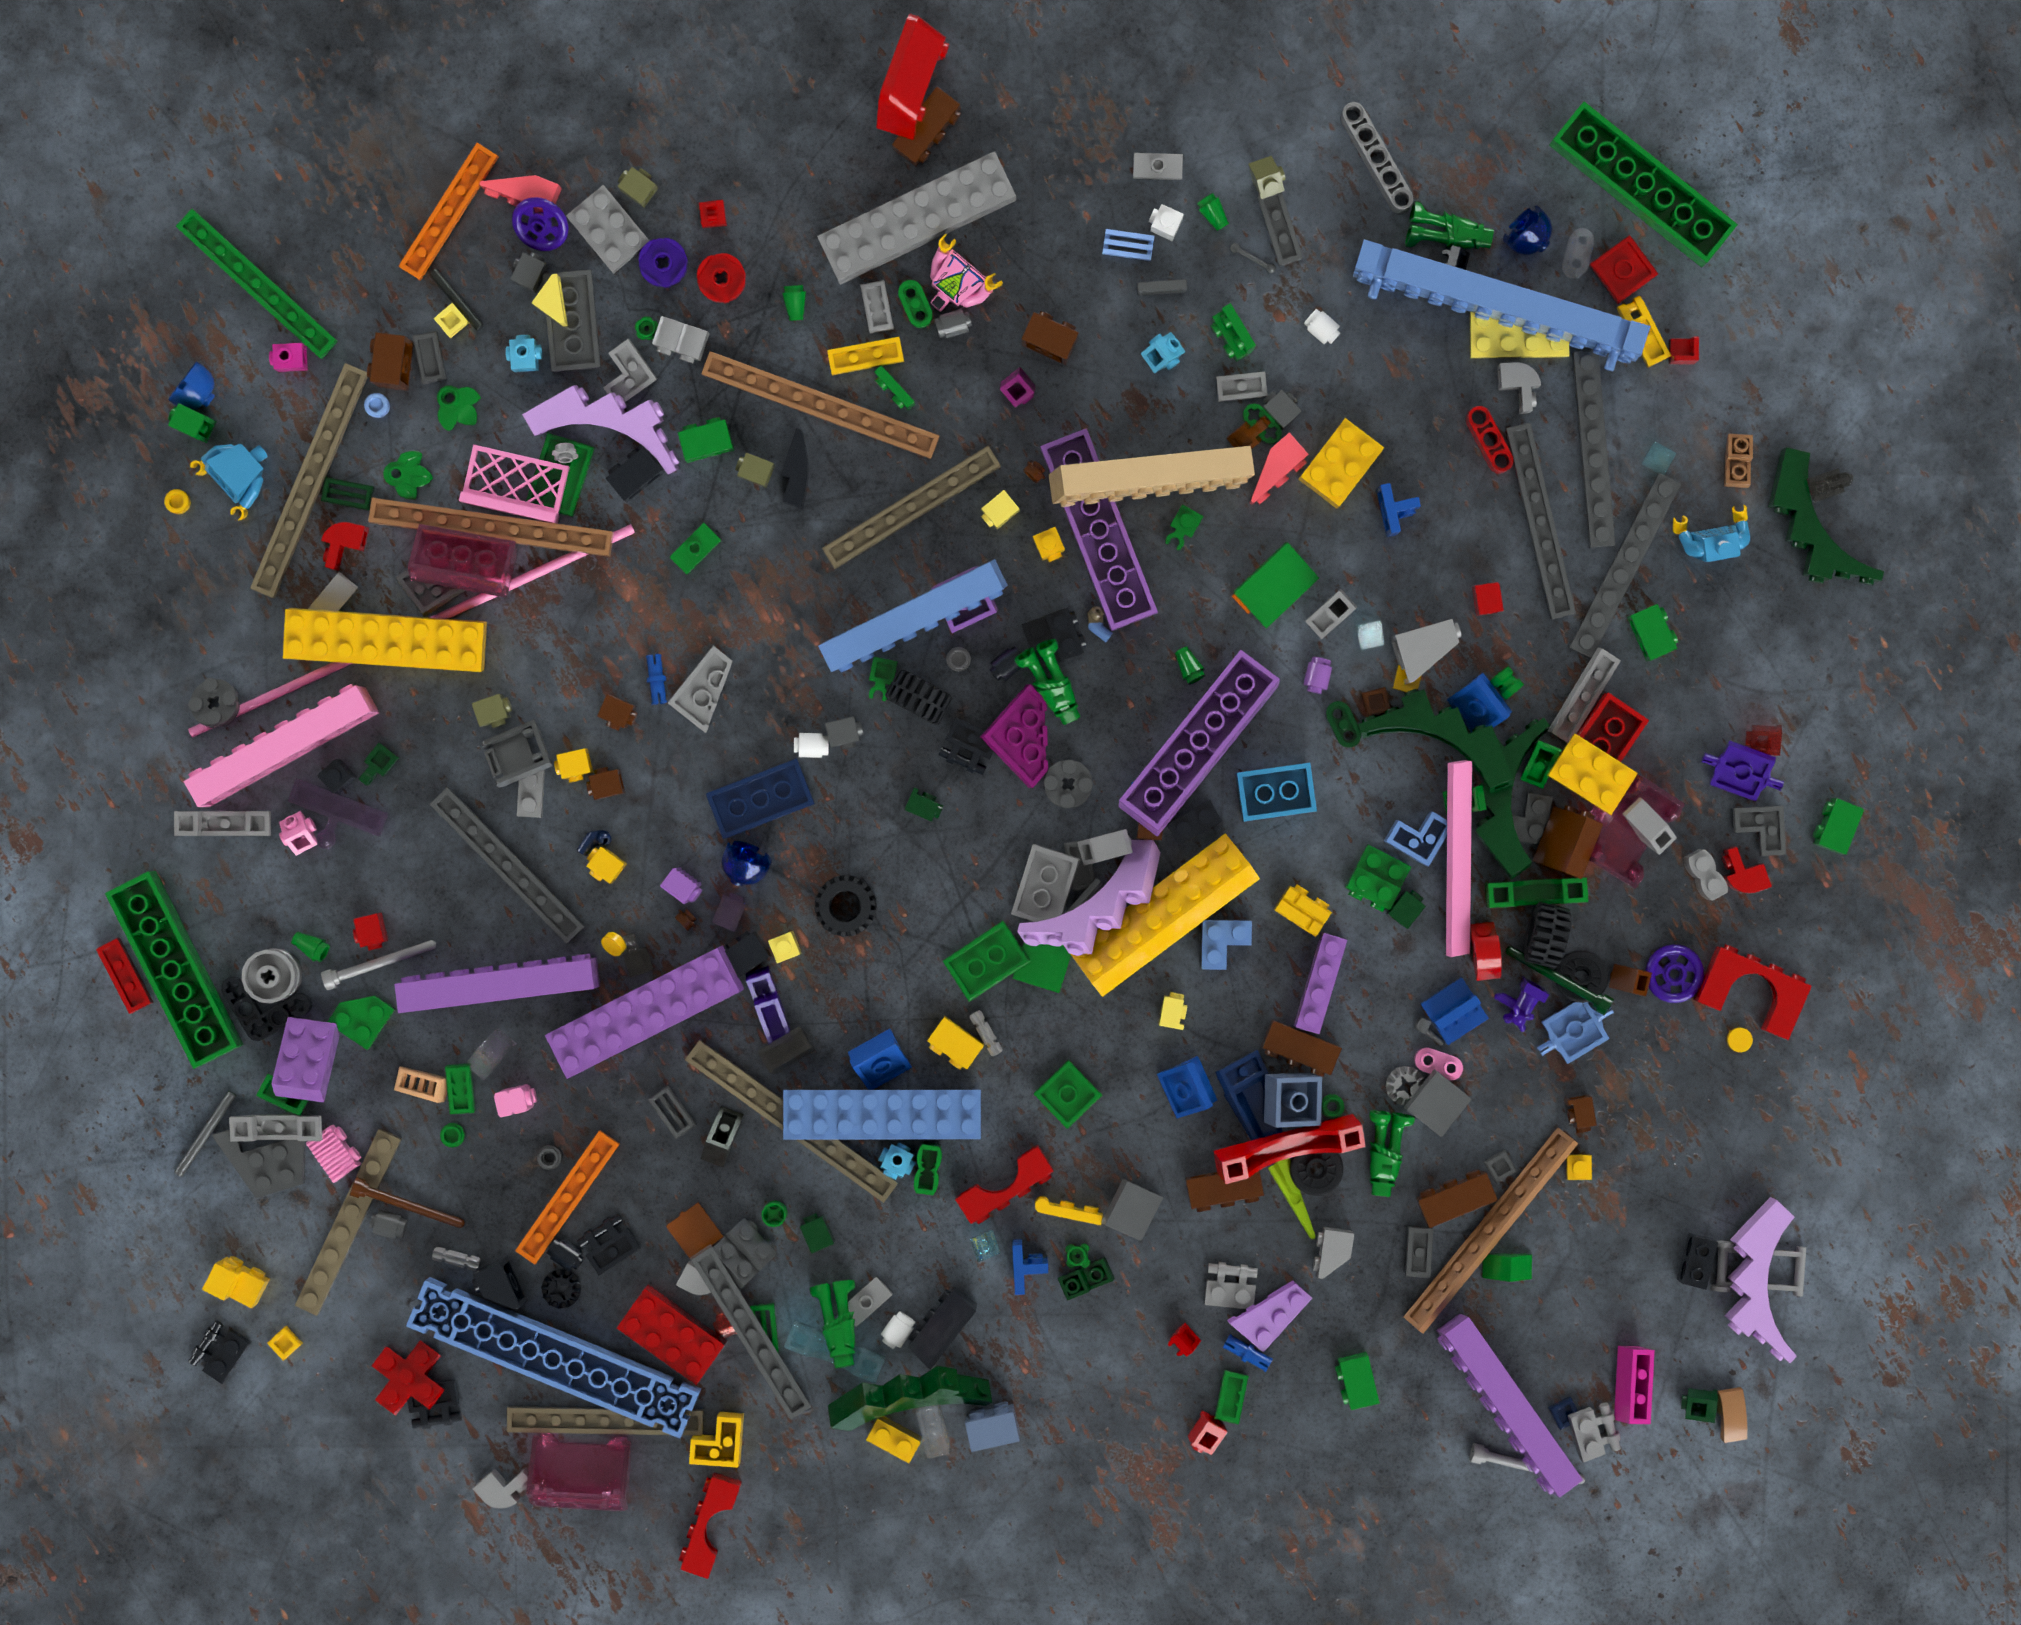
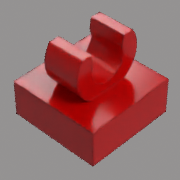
[699,200,727,228]
[1168,1323,1201,1357]

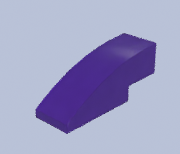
[745,966,793,1048]

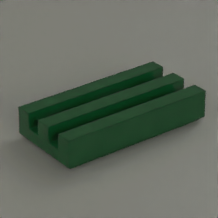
[321,477,375,511]

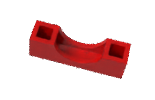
[955,1144,1054,1224]
[678,1472,742,1579]

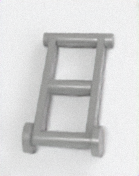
[1711,1240,1806,1297]

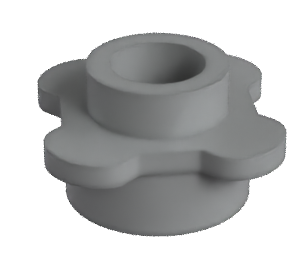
[552,443,578,463]

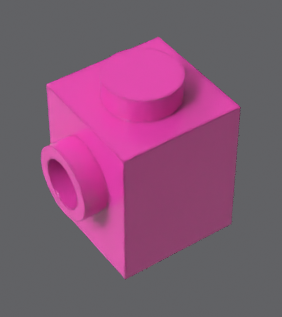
[269,343,308,372]

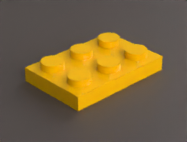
[1547,733,1638,815]

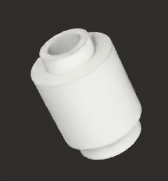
[1304,309,1340,344]
[794,733,829,758]
[881,1311,915,1349]

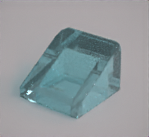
[1355,620,1384,650]

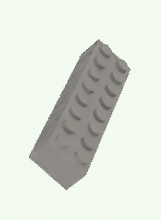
[817,151,1016,285]

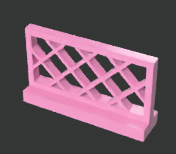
[459,444,570,524]

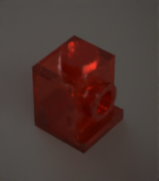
[1745,725,1782,756]

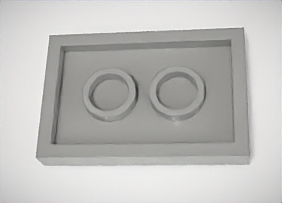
[566,185,649,274]
[1011,844,1080,922]

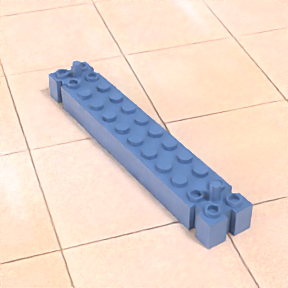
[1353,239,1650,371]
[406,1277,702,1439]

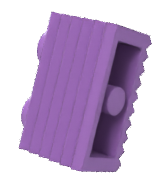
[660,867,703,904]

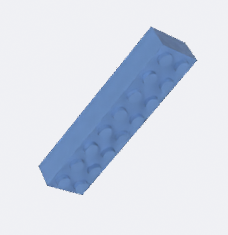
[783,1090,981,1140]

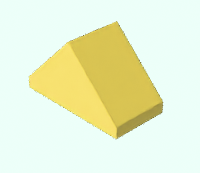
[532,274,568,327]

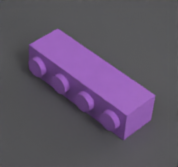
[1294,932,1347,1034]

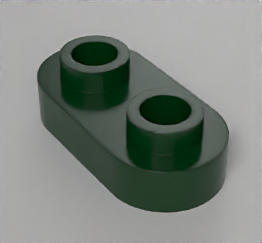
[1325,701,1361,748]

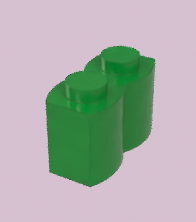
[914,1142,942,1195]

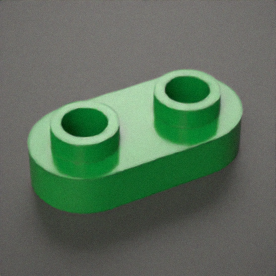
[898,280,933,328]

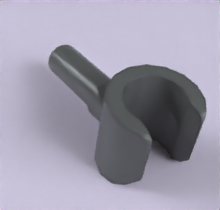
[1415,1017,1444,1046]

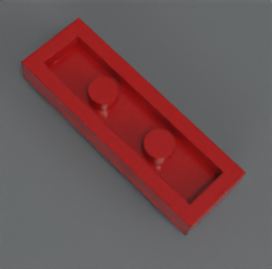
[96,938,153,1014]

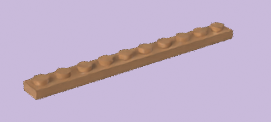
[701,351,940,459]
[368,498,614,557]
[1404,1128,1578,1334]

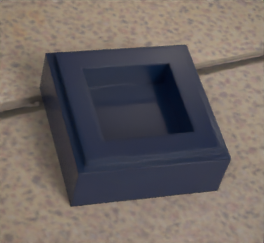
[1548,1396,1578,1430]

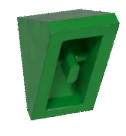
[1482,1253,1532,1282]

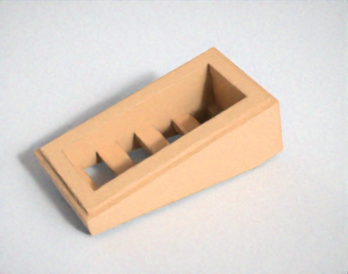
[394,1066,447,1103]

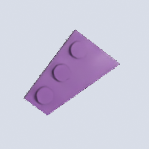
[1227,1280,1312,1352]

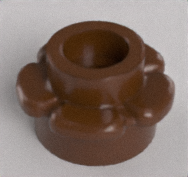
[1023,461,1045,483]
[675,909,697,931]

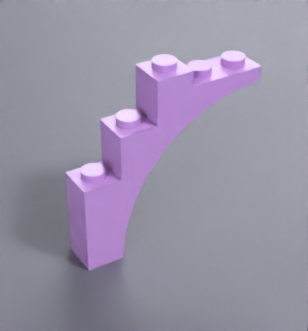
[522,385,680,474]
[1017,840,1161,956]
[1725,1197,1797,1363]

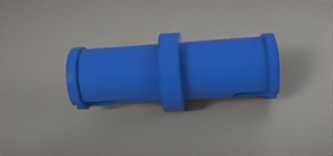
[646,654,667,705]
[1223,1334,1273,1372]

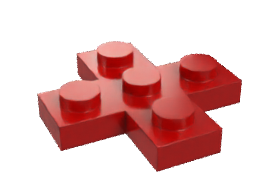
[371,1340,445,1416]

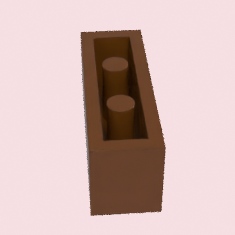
[892,87,961,167]
[1261,1019,1342,1077]
[1416,1169,1498,1228]
[1185,1171,1264,1212]

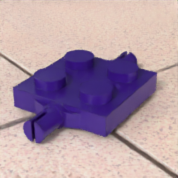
[1701,740,1784,801]

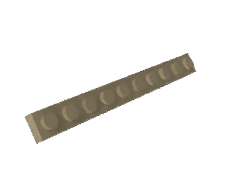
[250,363,368,598]
[685,1040,898,1203]

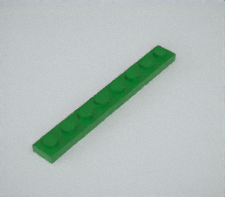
[176,209,338,359]

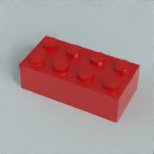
[1577,692,1649,762]
[616,1284,727,1385]

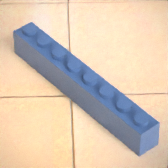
[818,559,1008,673]

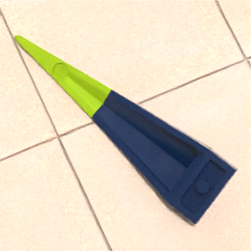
[1215,1050,1316,1239]

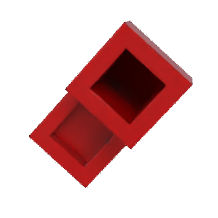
[321,522,369,571]
[1722,847,1772,893]
[1470,922,1502,981]

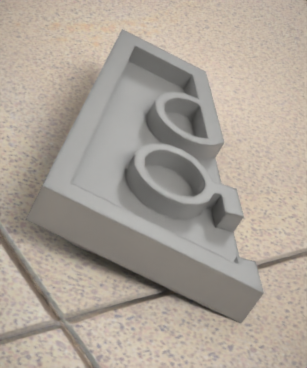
[667,645,733,733]

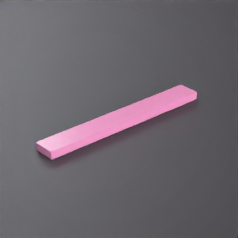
[1446,760,1472,957]

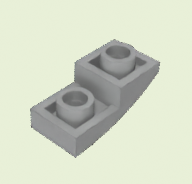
[308,572,358,611]

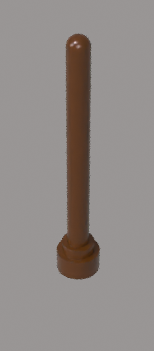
[349,1177,465,1228]

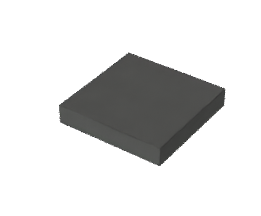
[1404,1069,1472,1137]
[1101,1179,1164,1241]

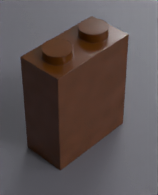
[1533,805,1603,879]

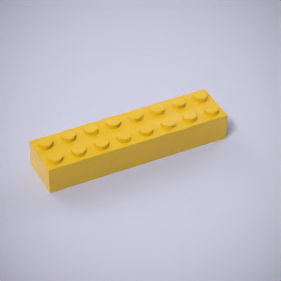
[283,608,487,672]
[1070,833,1260,997]

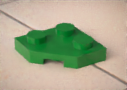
[327,995,396,1050]

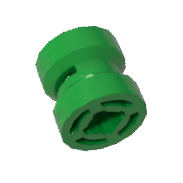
[1490,666,1524,700]
[761,1200,788,1227]

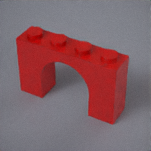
[1693,944,1812,1040]

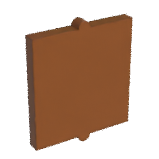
[666,1202,724,1259]

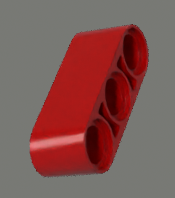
[1465,406,1513,474]

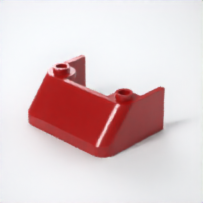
[876,13,949,140]

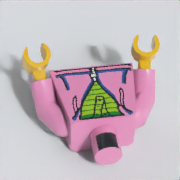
[930,234,1003,312]

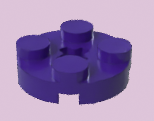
[639,238,688,288]

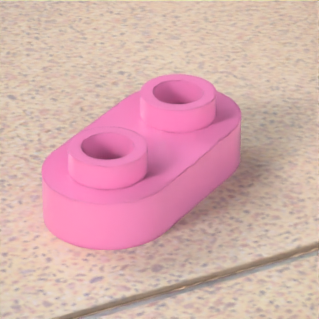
[1414,1047,1463,1081]

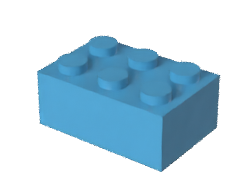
[1235,763,1317,822]

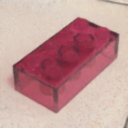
[408,524,518,598]

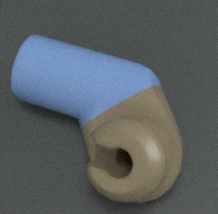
[1087,606,1113,643]

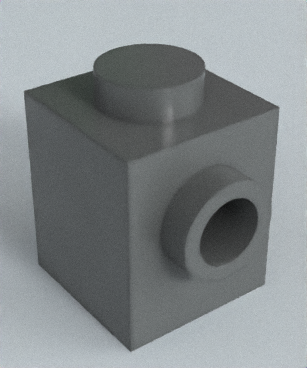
[511,252,548,293]
[1263,390,1302,430]
[825,717,864,750]

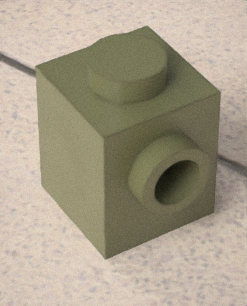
[1248,156,1286,199]
[617,167,658,208]
[735,453,775,488]
[471,694,512,728]

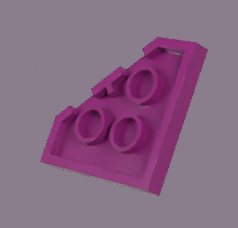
[980,684,1048,788]

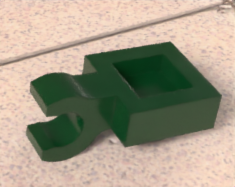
[358,743,399,786]

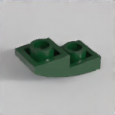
[1057,1257,1115,1301]

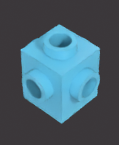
[1140,332,1185,373]
[506,335,542,372]
[878,1143,915,1180]

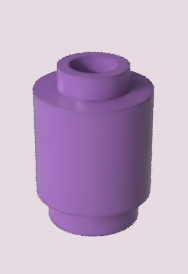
[1303,657,1332,694]

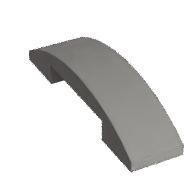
[174,811,271,836]
[229,1114,323,1142]

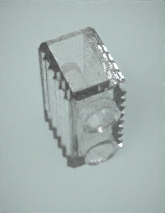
[915,1405,951,1459]

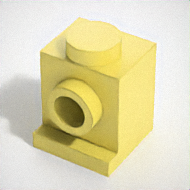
[1158,992,1187,1030]

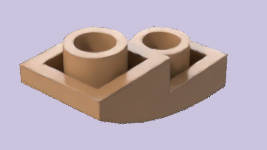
[1724,434,1753,488]
[1717,1387,1747,1443]

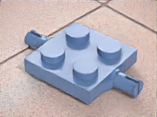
[1537,1002,1614,1064]

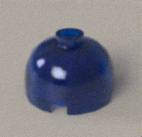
[1503,205,1552,255]
[721,841,772,886]

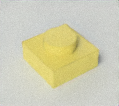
[433,303,469,338]

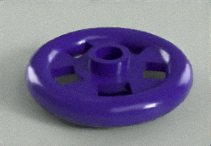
[512,197,569,251]
[1645,944,1704,1003]

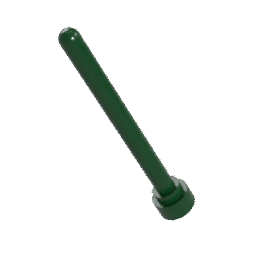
[1505,946,1614,1016]

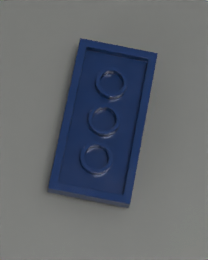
[706,758,815,839]

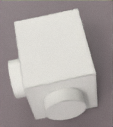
[1149,204,1184,241]

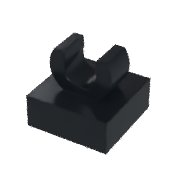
[1442,246,1470,270]

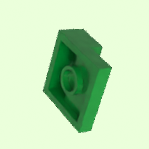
[1210,303,1256,362]
[1345,844,1411,912]

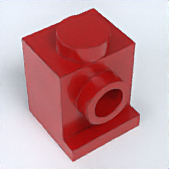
[1188,1410,1228,1455]

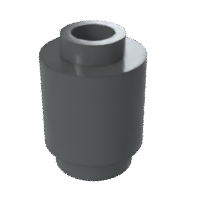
[934,308,972,339]
[369,1210,408,1240]

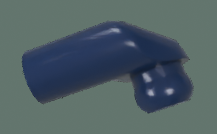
[576,830,611,856]

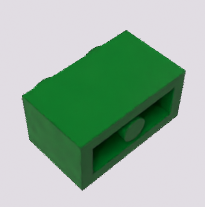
[168,403,217,443]
[677,417,735,463]
[1627,604,1678,662]
[1813,798,1864,855]
[1335,1352,1380,1410]

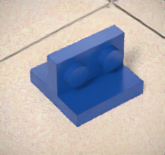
[1376,483,1421,537]
[1447,673,1512,733]
[1420,977,1489,1045]
[848,1029,912,1090]
[1157,1056,1218,1118]
[1012,1239,1049,1295]

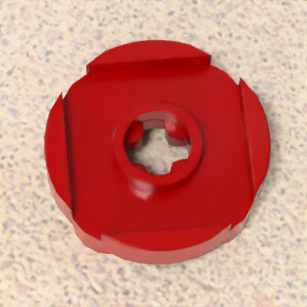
[697,253,746,303]

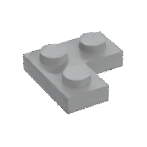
[603,339,658,402]

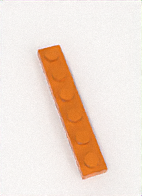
[398,143,499,281]
[515,1130,620,1265]

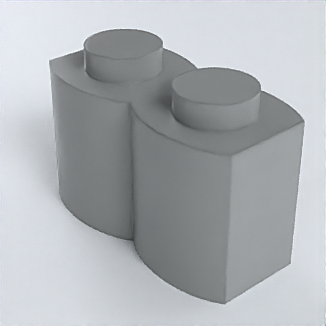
[652,316,710,364]
[1683,849,1728,901]

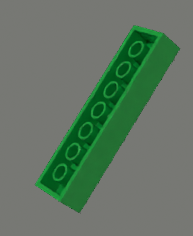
[1549,101,1738,268]
[105,871,244,1069]

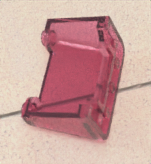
[1588,775,1685,889]
[526,1433,632,1511]

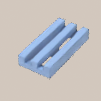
[1102,229,1154,261]

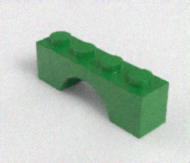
[1484,877,1588,908]

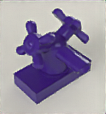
[1494,976,1549,1032]

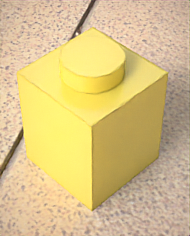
[981,490,1020,529]
[768,931,802,963]

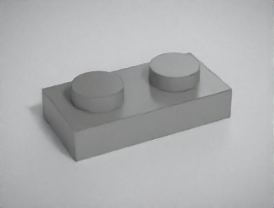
[1216,372,1268,402]
[517,769,545,818]

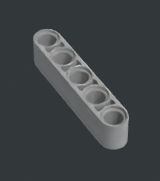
[1341,102,1413,214]

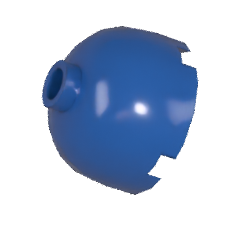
[168,361,215,410]

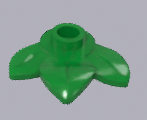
[437,385,481,431]
[383,451,433,500]

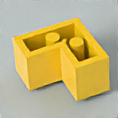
[202,1256,270,1308]
[689,1412,744,1468]

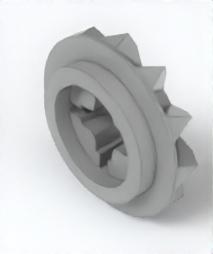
[1386,1066,1424,1106]

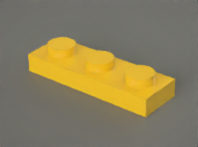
[827,337,904,376]

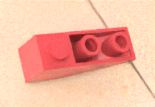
[479,175,562,213]
[1249,432,1309,505]

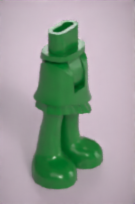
[1405,201,1494,249]
[1015,639,1080,725]
[1369,1110,1415,1197]
[809,1280,855,1369]

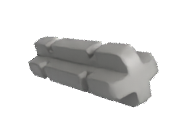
[970,1010,1002,1056]
[432,1247,481,1271]

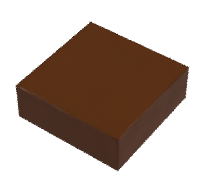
[1361,687,1391,717]

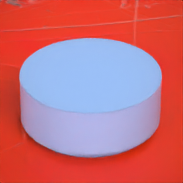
[364,393,390,418]

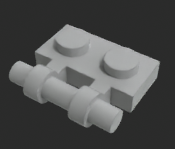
[1204,1262,1258,1309]
[1568,1403,1621,1463]

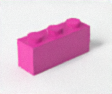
[1614,1346,1655,1424]

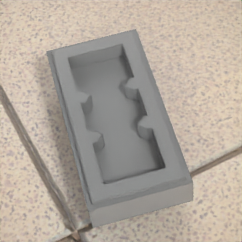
[1133,153,1183,180]
[860,280,894,334]
[848,1276,893,1327]

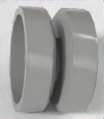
[241,948,302,1003]

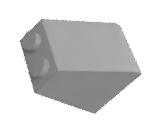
[1390,619,1461,684]

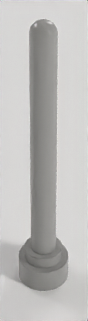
[321,940,436,990]
[1469,1443,1585,1484]

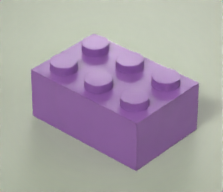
[271,1017,340,1102]

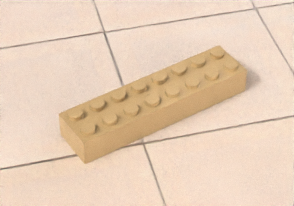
[1049,446,1255,507]

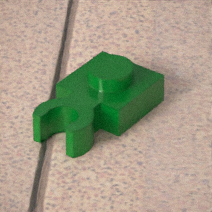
[1165,504,1204,551]
[869,657,898,701]

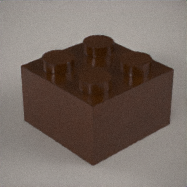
[1021,311,1079,366]
[367,332,414,391]

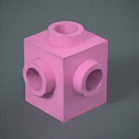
[279,811,317,856]

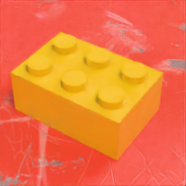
[1298,418,1384,509]

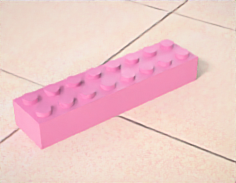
[183,684,380,807]

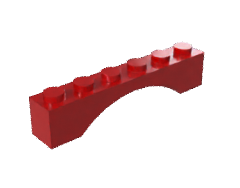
[1213,1114,1366,1184]

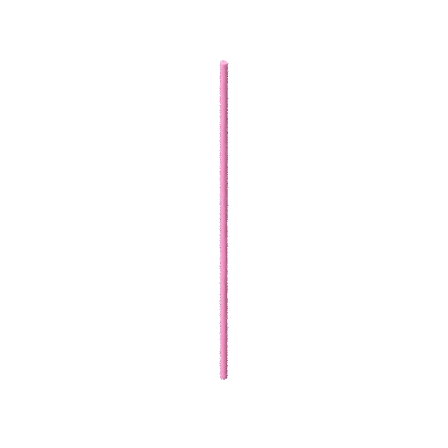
[188,524,635,737]

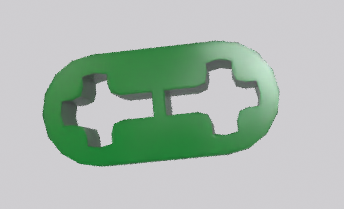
[1243,404,1282,445]

